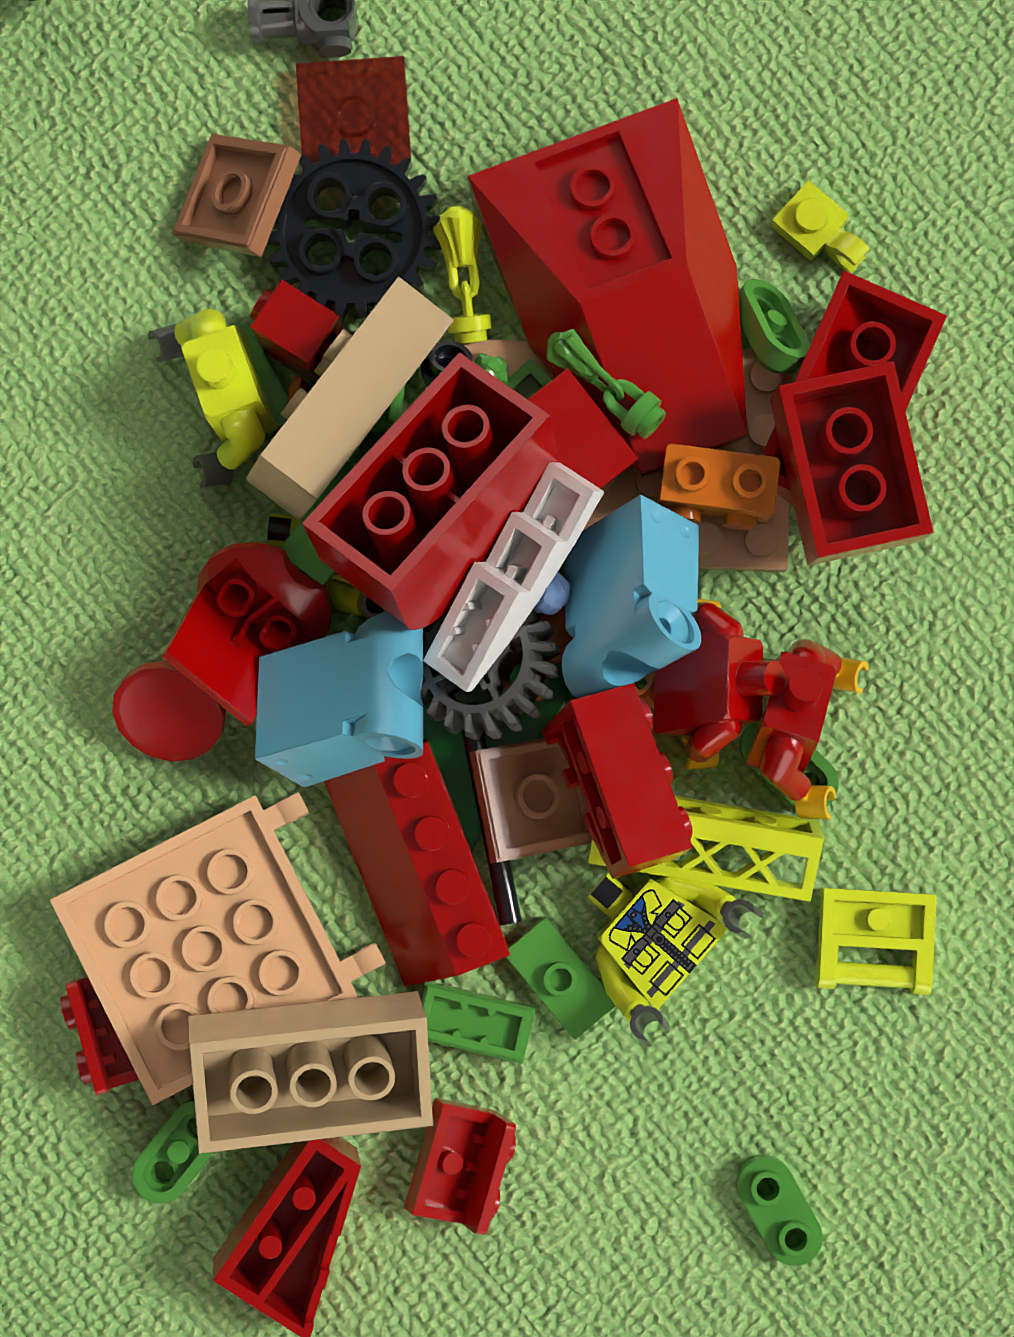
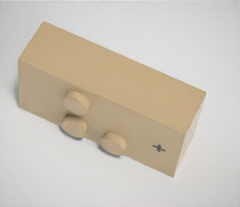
[245,277,454,521]
[188,991,433,1154]

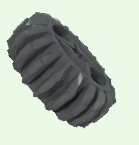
[421,607,561,740]

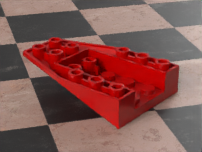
[468,98,747,477]

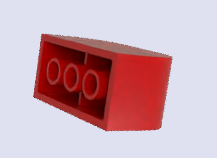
[302,352,558,630]

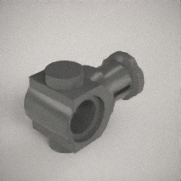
[248,0,359,58]

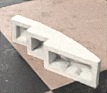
[423,462,604,692]

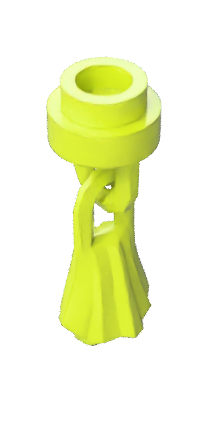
[433,205,492,344]

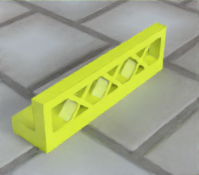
[588,795,824,902]

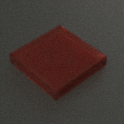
[296,56,412,169]

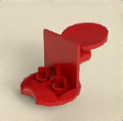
[112,542,333,762]

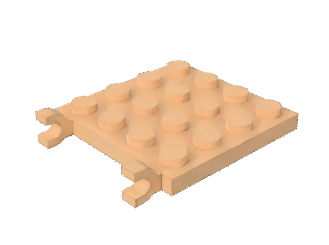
[50,792,386,1106]

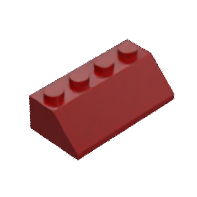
[762,270,947,506]
[324,738,510,986]

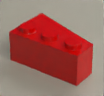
[541,683,693,879]
[213,1137,361,1337]

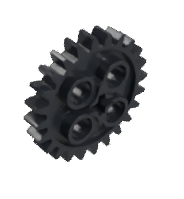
[266,138,442,321]

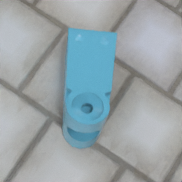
[562,494,701,699]
[255,612,423,788]

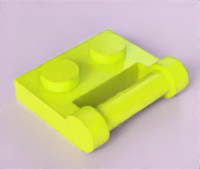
[815,887,937,995]

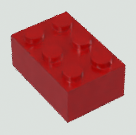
[770,361,934,566]

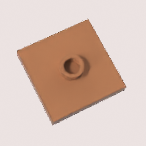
[172,134,301,257]
[469,738,592,863]

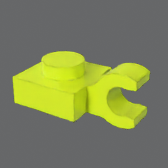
[770,180,870,274]

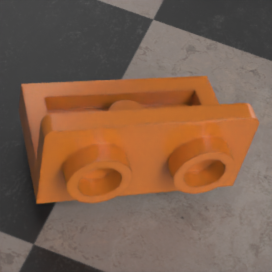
[656,444,780,530]

